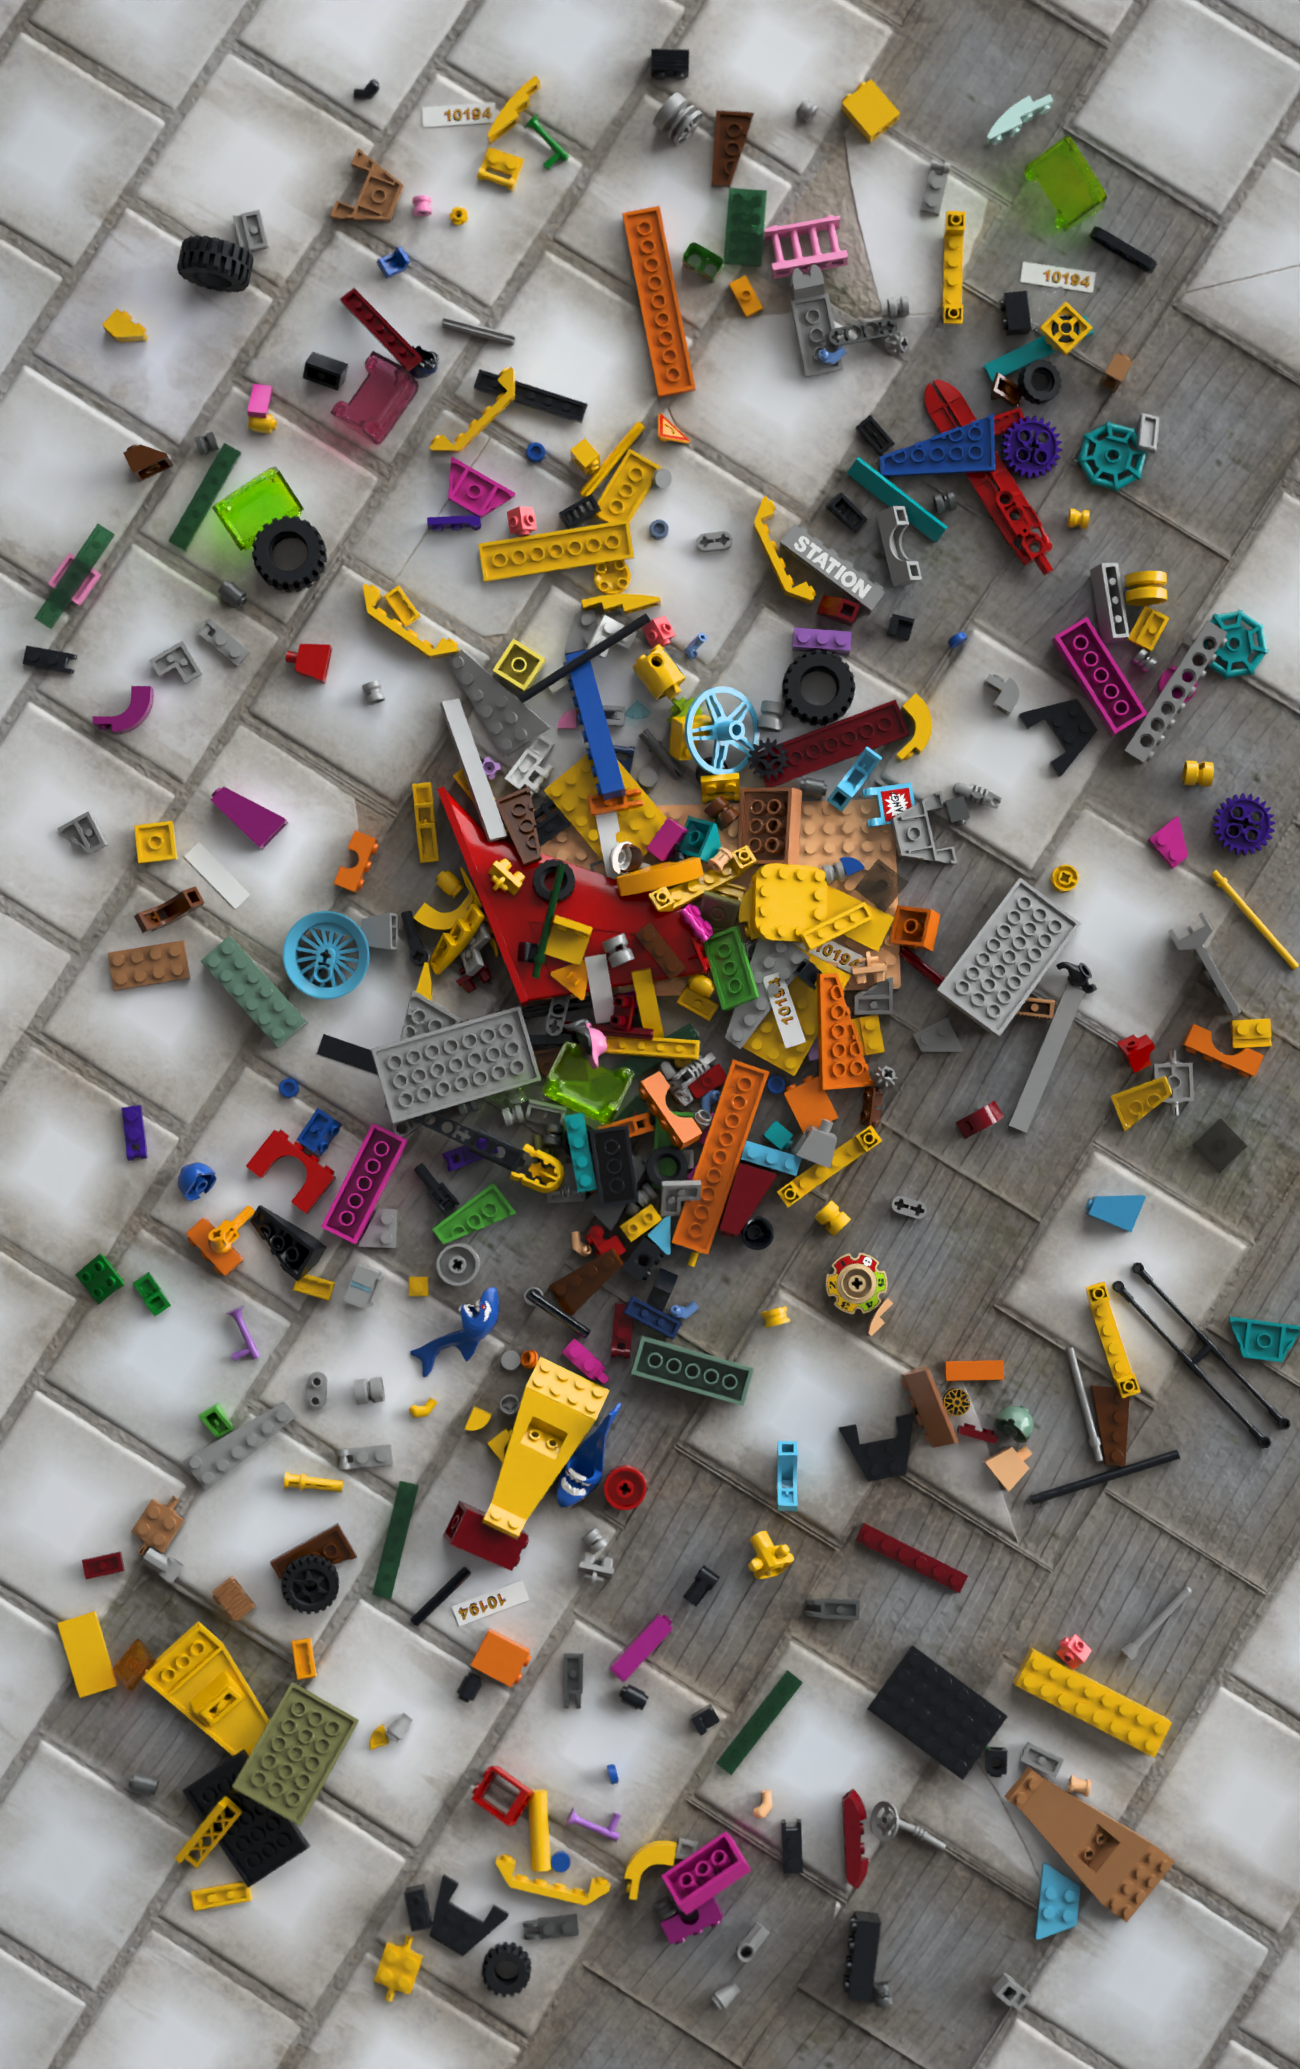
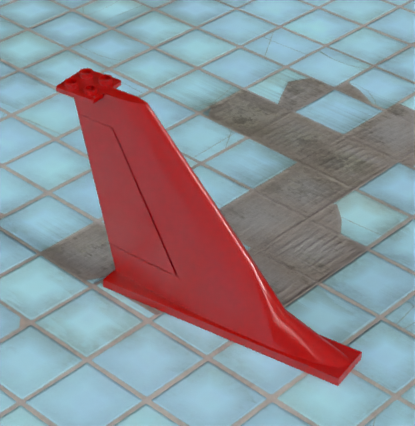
[437,786,710,1007]

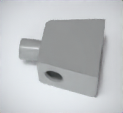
[361,913,398,950]
[793,1119,837,1168]

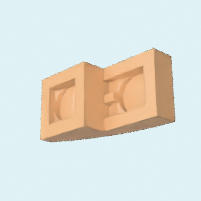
[867,1297,893,1336]

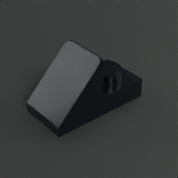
[646,1268,678,1311]

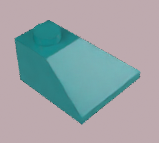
[680,816,721,864]

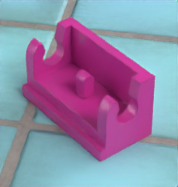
[646,818,689,862]

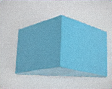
[648,1216,670,1255]

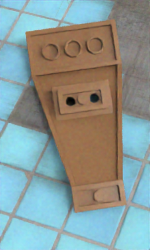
[1004,1766,1175,1923]

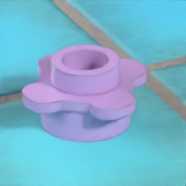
[482,757,501,780]

